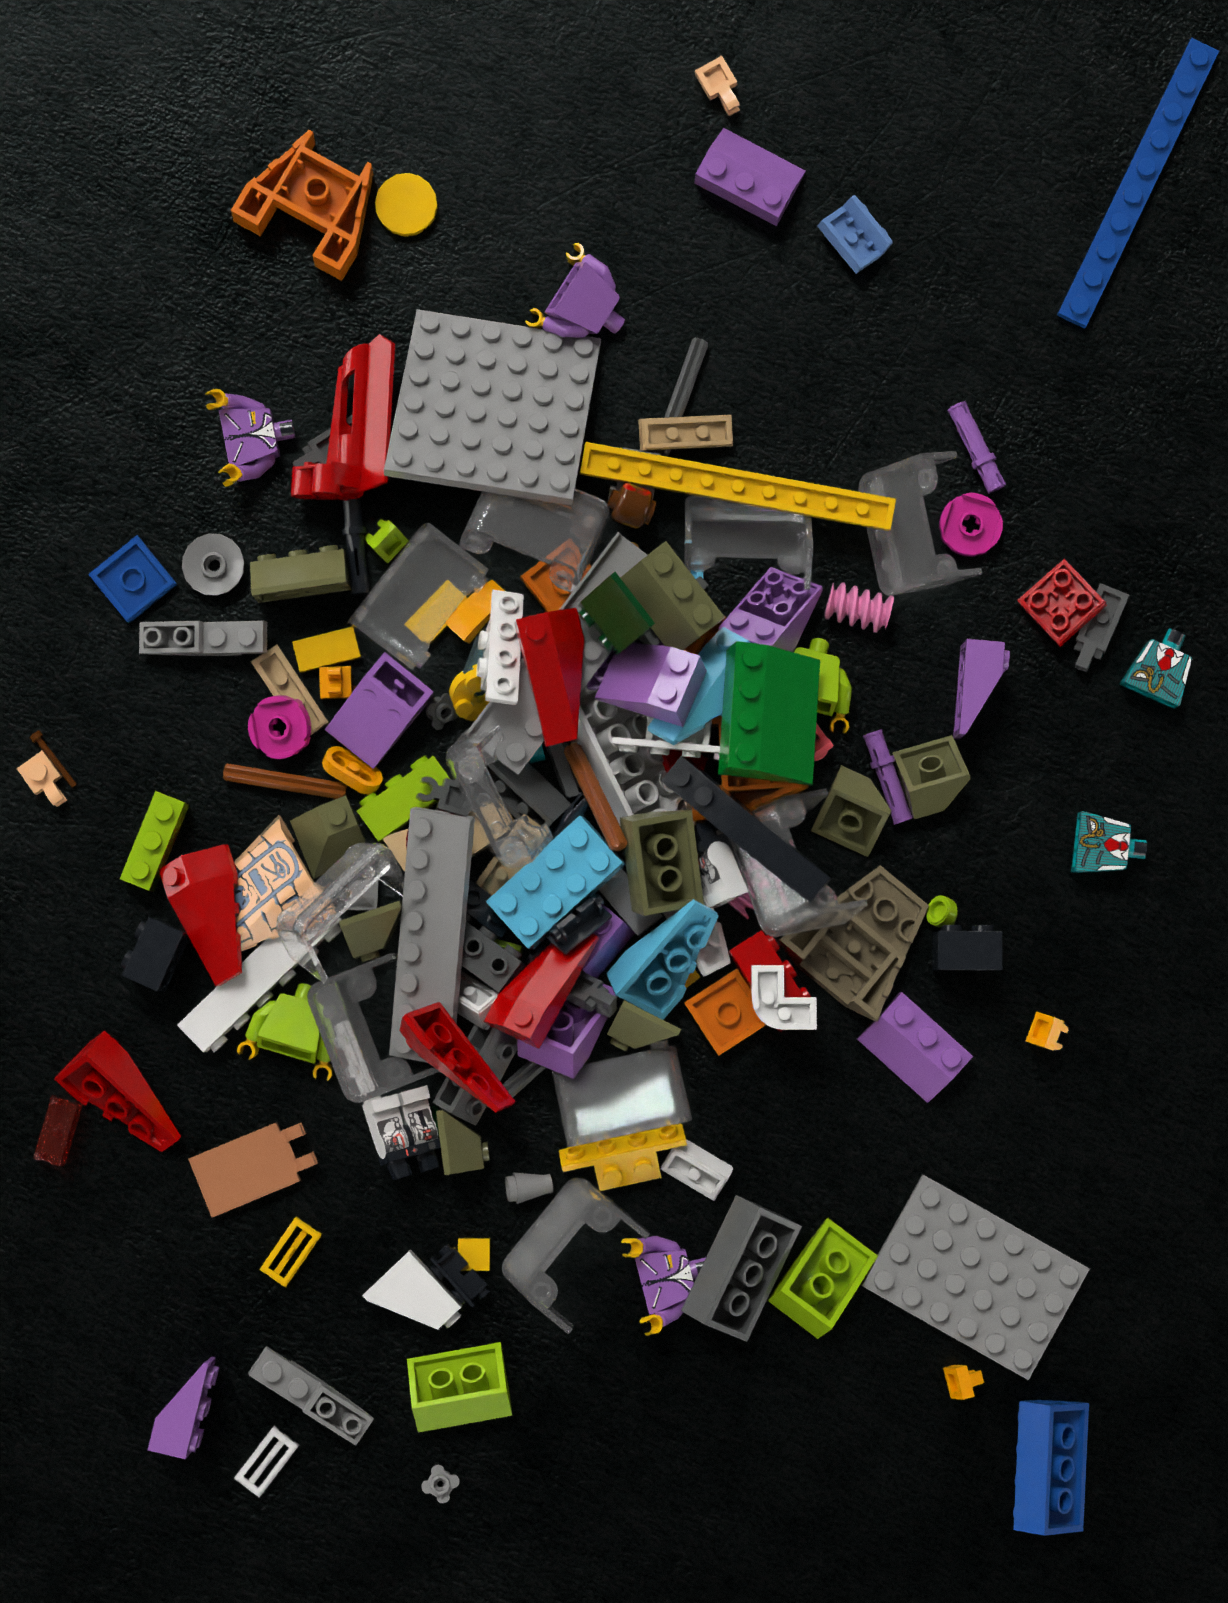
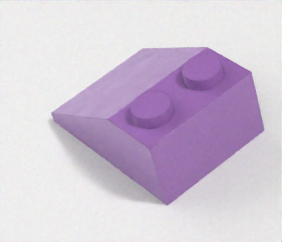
[953,639,1010,739]
[595,643,707,727]
[517,984,618,1079]

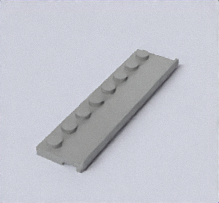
[465,532,647,775]
[389,807,475,1063]

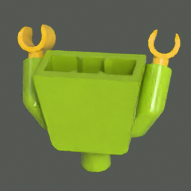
[794,638,852,733]
[237,983,335,1081]

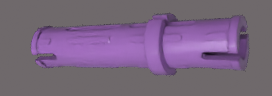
[947,401,1006,494]
[863,729,913,825]

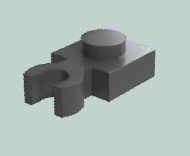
[416,777,476,817]

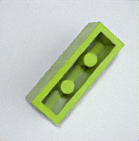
[357,755,450,843]
[120,791,189,892]

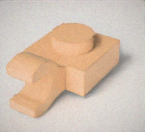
[695,56,740,116]
[17,750,67,807]

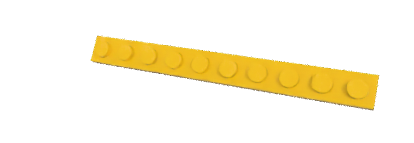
[580,442,896,531]

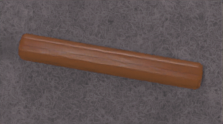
[564,742,628,852]
[223,764,347,799]

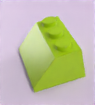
[407,1342,512,1433]

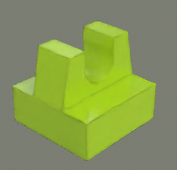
[364,519,409,564]

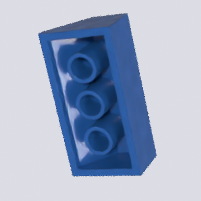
[1013,1400,1089,1536]

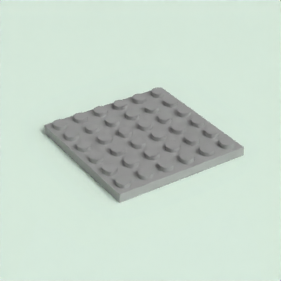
[384,309,601,505]

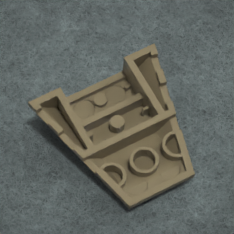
[778,865,929,1022]

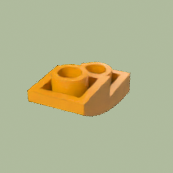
[445,580,505,644]

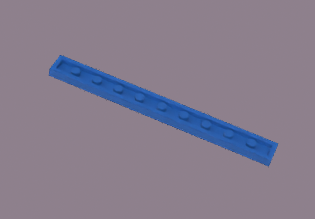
[1057,38,1219,329]

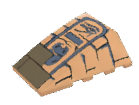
[234,815,338,952]

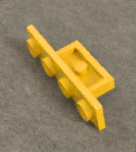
[559,1123,687,1191]

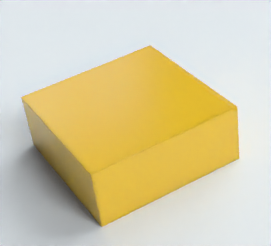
[458,1238,490,1271]

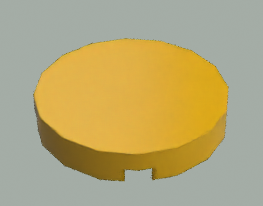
[375,173,437,237]

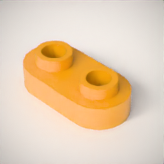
[322,746,383,795]

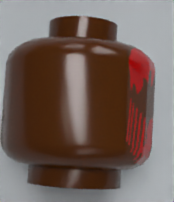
[607,483,656,529]

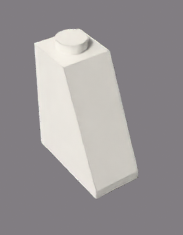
[362,1249,462,1330]

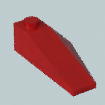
[514,608,584,747]
[159,844,242,986]
[483,933,599,1049]
[399,1002,515,1112]
[54,1031,181,1152]

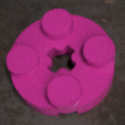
[939,493,1003,557]
[248,695,311,759]

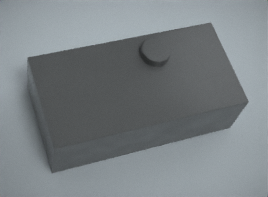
[681,1195,802,1342]

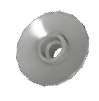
[182,533,244,596]

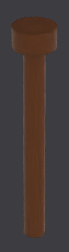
[29,730,77,788]

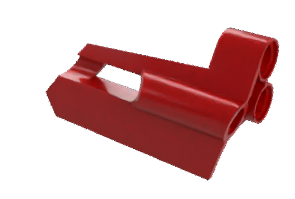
[291,334,395,500]

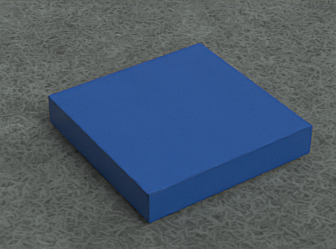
[88,535,178,623]

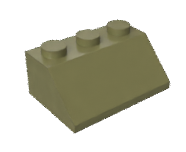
[620,541,725,650]
[250,545,351,603]
[620,810,704,916]

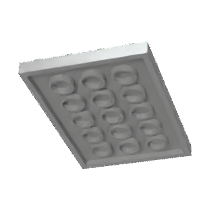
[861,1174,1090,1380]

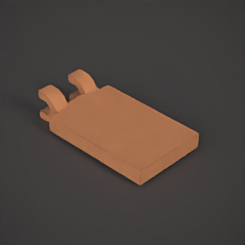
[188,1122,318,1217]

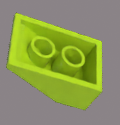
[767,1218,878,1339]

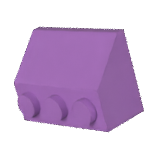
[695,128,806,226]
[857,992,973,1103]

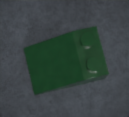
[578,572,655,655]

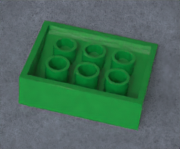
[718,641,820,785]

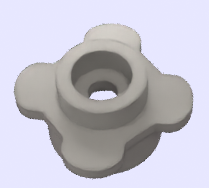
[421,1465,459,1503]

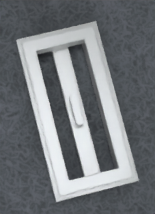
[235,1426,299,1497]

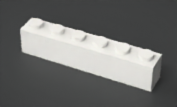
[177,915,342,1052]

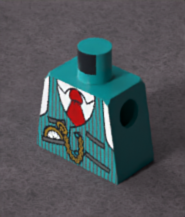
[1120,629,1192,709]
[1071,811,1147,873]

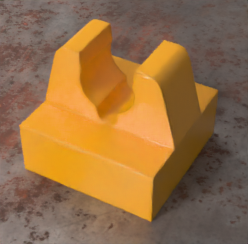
[319,666,352,700]
[1026,1012,1068,1051]
[943,1364,984,1400]

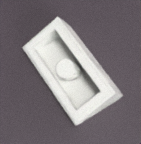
[457,970,499,1029]
[660,1139,733,1201]

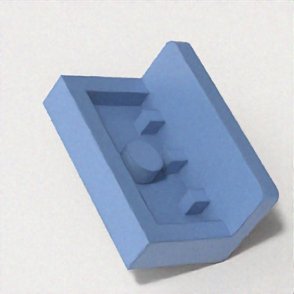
[817,195,893,274]

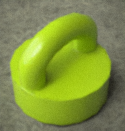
[926,895,957,928]

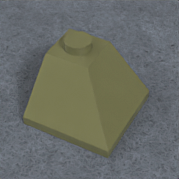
[892,735,970,819]
[811,765,891,857]
[290,795,372,879]
[339,901,402,962]
[607,1000,681,1051]
[436,1109,490,1175]

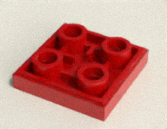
[1017,559,1107,647]

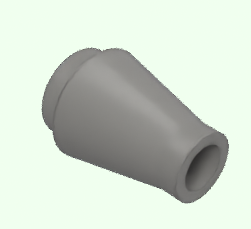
[505,1172,553,1204]

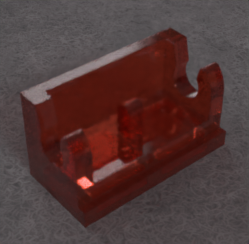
[34,1095,83,1166]

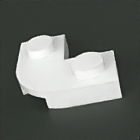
[751,965,817,1030]

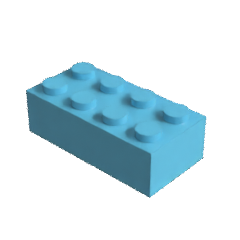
[486,815,626,950]

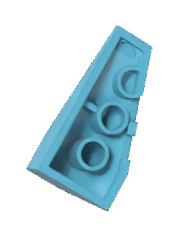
[648,627,750,745]
[606,899,719,1020]

